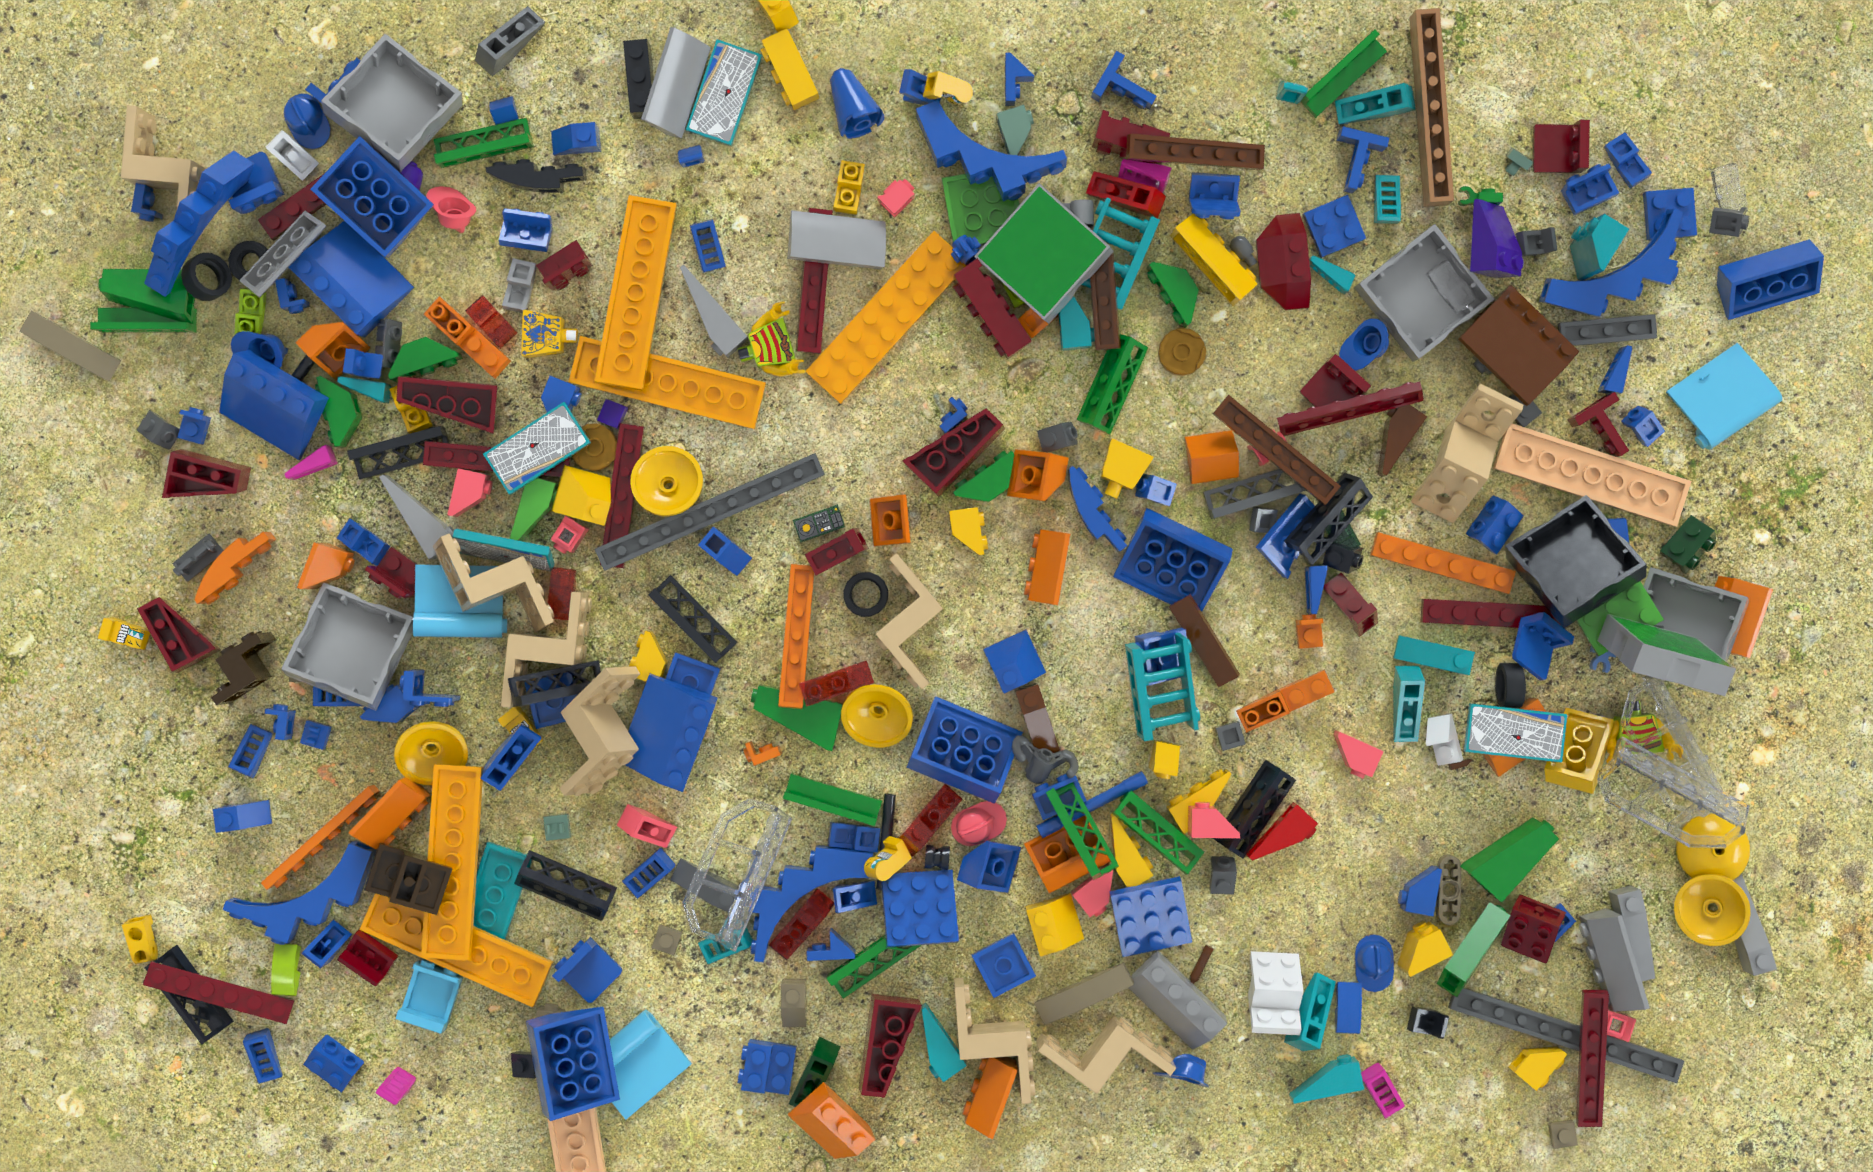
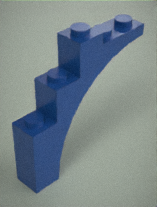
[916,100,1067,201]
[144,150,255,297]
[1539,209,1684,317]
[223,840,377,945]
[747,845,873,962]

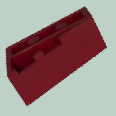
[1092,110,1170,165]
[162,449,251,498]
[137,597,221,673]

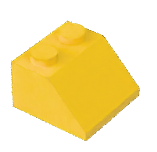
[1025,893,1084,957]
[1397,921,1453,977]

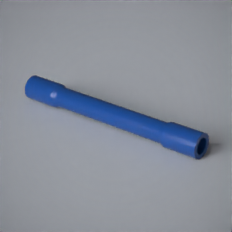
[1036,771,1148,839]

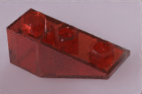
[799,660,874,707]
[897,784,963,857]
[769,888,834,960]

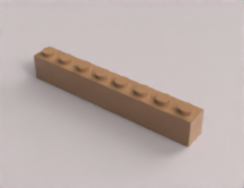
[1409,8,1454,207]

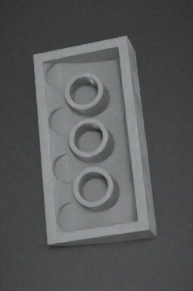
[641,27,711,138]
[787,210,886,270]
[239,211,326,298]

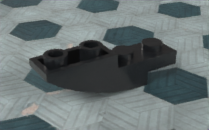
[485,159,587,193]

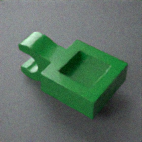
[1458,186,1503,206]

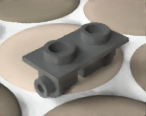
[375,319,402,368]
[172,533,224,582]

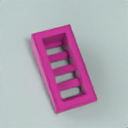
[1118,159,1172,193]
[284,445,338,480]
[1361,1063,1405,1119]
[375,1067,416,1105]

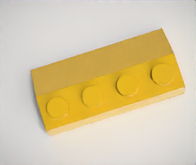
[1170,214,1258,306]

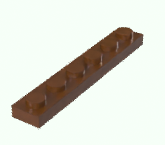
[1126,134,1265,170]
[1212,395,1341,505]

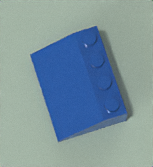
[310,136,434,258]
[289,221,414,338]
[219,350,329,460]
[1113,508,1233,612]
[625,673,717,792]
[906,696,1023,804]
[526,1007,620,1121]

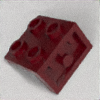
[1533,119,1590,173]
[536,240,593,291]
[1300,354,1371,407]
[365,547,418,599]
[1501,894,1566,964]

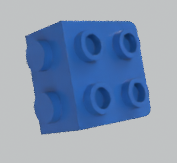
[228,152,285,214]
[1188,172,1241,220]
[1512,612,1574,681]
[400,669,461,707]
[552,937,622,1003]

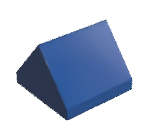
[490,96,519,125]

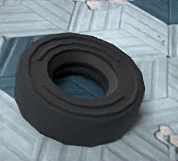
[228,241,268,280]

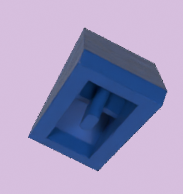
[301,919,352,969]

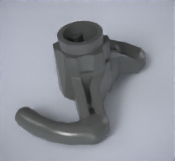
[1012,735,1079,784]

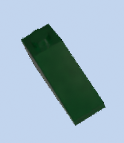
[789,1037,841,1107]

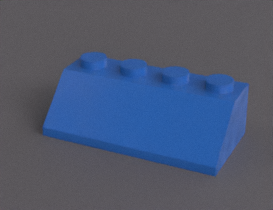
[1717,239,1824,320]

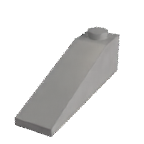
[680,264,749,358]
[379,475,454,559]
[1733,874,1777,976]
[1608,885,1655,982]

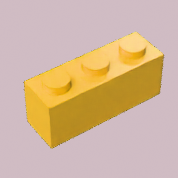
[760,28,820,110]

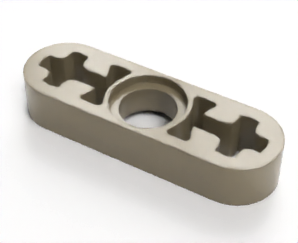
[1436,854,1461,925]

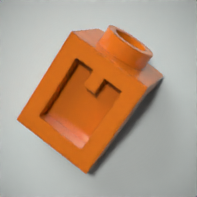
[1018,308,1059,338]
[1295,614,1323,649]
[743,741,782,766]

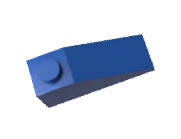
[480,724,541,791]

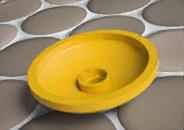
[631,446,703,516]
[841,684,913,748]
[394,721,468,785]
[1676,813,1750,880]
[1674,874,1751,946]

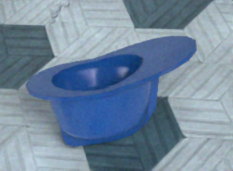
[284,94,331,149]
[1339,318,1389,371]
[231,331,288,368]
[1355,935,1394,992]
[1152,1054,1209,1087]

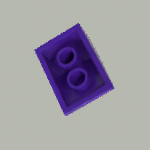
[1470,199,1524,278]

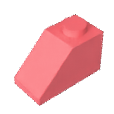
[447,468,493,517]
[1333,730,1384,779]
[1188,802,1240,838]
[617,804,677,848]
[1071,863,1113,917]

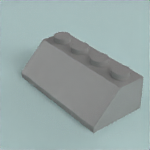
[1579,908,1650,1012]
[1129,950,1227,1050]

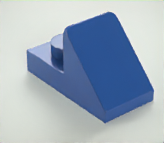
[1005,52,1034,106]
[899,69,941,105]
[343,348,383,379]
[833,880,877,913]
[807,928,856,961]

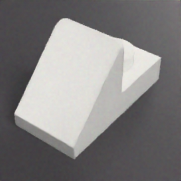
[266,130,319,181]
[1426,714,1463,766]

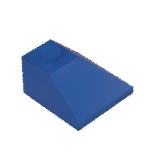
[983,630,1046,694]
[957,841,1021,893]

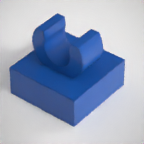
[300,720,332,750]

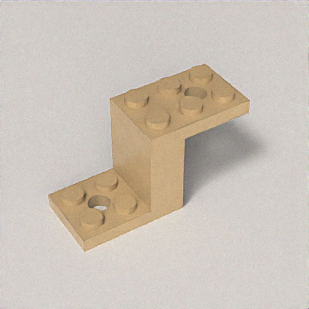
[121,105,206,240]
[1411,384,1523,523]
[433,533,554,633]
[875,553,943,689]
[501,592,592,707]
[559,666,640,796]
[954,978,1035,1104]
[1036,1015,1176,1094]

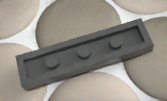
[1557,314,1657,346]

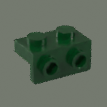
[1660,515,1717,574]

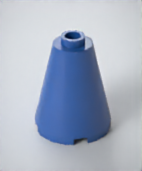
[830,68,884,139]

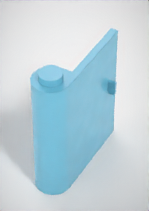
[1666,343,1783,450]
[413,565,507,638]
[610,1010,692,1120]

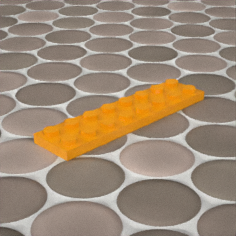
[594,195,677,391]
[805,231,967,404]
[569,336,766,429]
[421,764,484,961]
[359,894,554,1007]

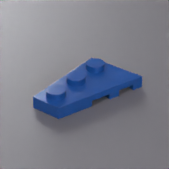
[1256,494,1315,579]

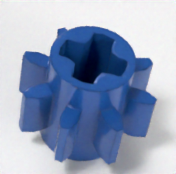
[951,235,981,265]

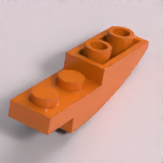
[424,296,511,379]
[194,531,276,605]
[1236,669,1335,733]

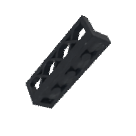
[347,426,449,480]
[1284,473,1373,565]
[648,575,738,663]
[508,660,601,707]
[1213,760,1296,859]
[514,850,617,921]
[144,945,234,1045]

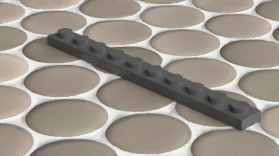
[595,453,825,571]
[1448,988,1684,1083]

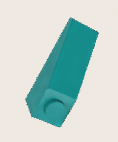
[1335,83,1416,125]
[1058,296,1095,351]
[1393,635,1475,675]
[1393,666,1425,742]
[1284,972,1336,1051]
[922,1002,967,1082]
[1289,1054,1364,1104]

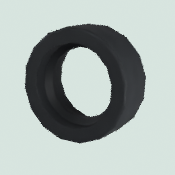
[181,253,232,301]
[843,572,888,617]
[1495,663,1526,708]

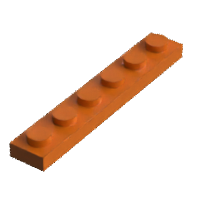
[1370,532,1516,594]
[778,564,814,709]
[261,785,380,890]

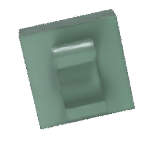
[1505,147,1533,176]
[543,814,571,841]

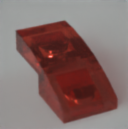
[465,295,518,349]
[548,567,576,620]

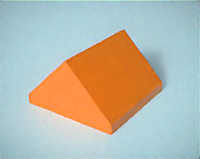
[1184,430,1239,484]
[870,494,911,546]

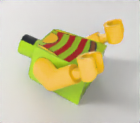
[738,301,805,377]
[1606,700,1683,766]

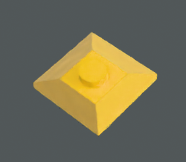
[552,465,611,526]

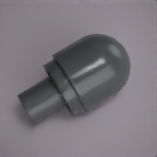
[1230,236,1257,268]

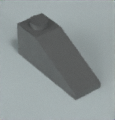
[475,6,545,77]
[670,858,745,914]

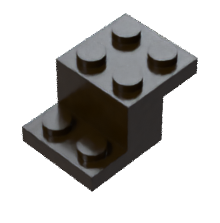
[211,631,276,705]
[364,843,452,915]

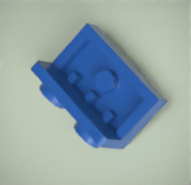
[1561,164,1619,216]
[499,208,553,252]
[1466,495,1524,555]
[1032,774,1087,820]
[303,1035,364,1093]

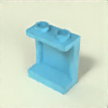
[395,959,463,1034]

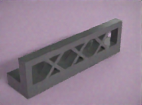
[1203,469,1306,519]

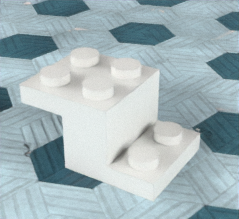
[1248,951,1303,1035]

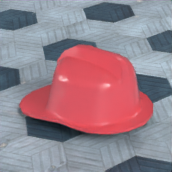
[426,186,476,233]
[951,801,1007,846]

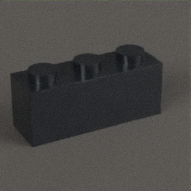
[623,39,654,119]

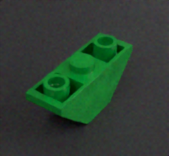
[1146,262,1199,328]
[388,337,463,382]
[315,376,363,448]
[953,450,1014,503]

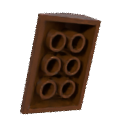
[1458,284,1580,406]

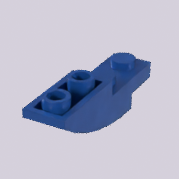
[1068,466,1127,552]

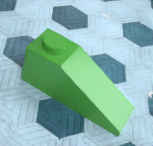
[510,478,559,541]

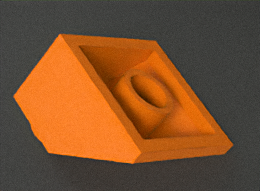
[295,322,371,381]
[1007,449,1069,501]
[297,542,355,589]

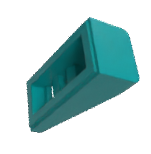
[1276,81,1308,104]
[1374,175,1401,224]
[1309,255,1356,295]
[337,376,392,404]
[698,922,753,964]

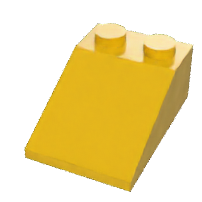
[1544,708,1614,794]

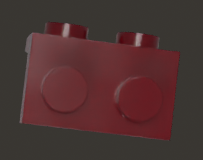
[337,930,399,986]

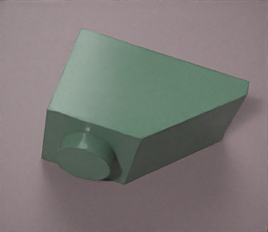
[996,105,1034,156]

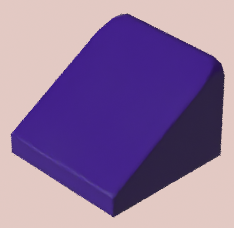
[597,399,628,429]

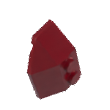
[1256,213,1311,311]

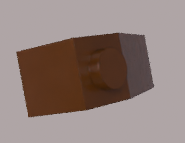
[1378,405,1427,477]
[1015,683,1060,753]

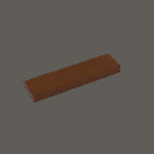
[1090,253,1121,350]
[1169,594,1240,687]

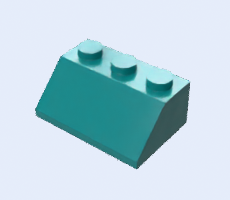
[1570,214,1629,281]

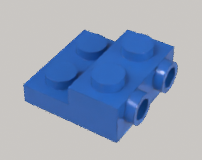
[1135,628,1187,686]
[737,1039,797,1095]

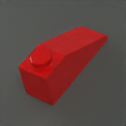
[1086,171,1166,219]
[1246,802,1318,861]

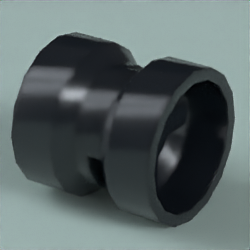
[925,844,950,870]

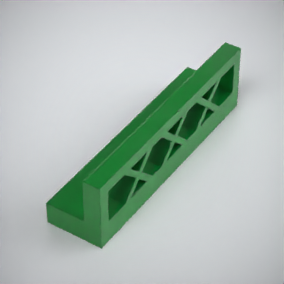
[1300,29,1387,118]
[433,118,534,168]
[90,308,197,333]
[1077,334,1148,435]
[783,773,882,826]
[1046,782,1119,880]
[1112,791,1204,875]
[826,935,921,999]

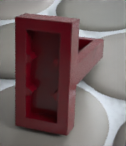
[1567,392,1629,457]
[804,528,869,576]
[1323,572,1378,637]

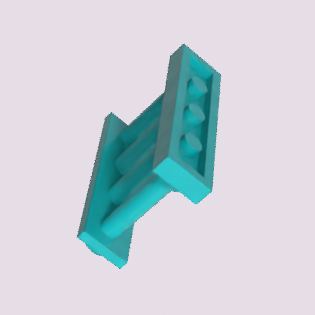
[1081,197,1160,310]
[1125,633,1201,742]

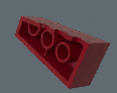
[952,258,1032,360]

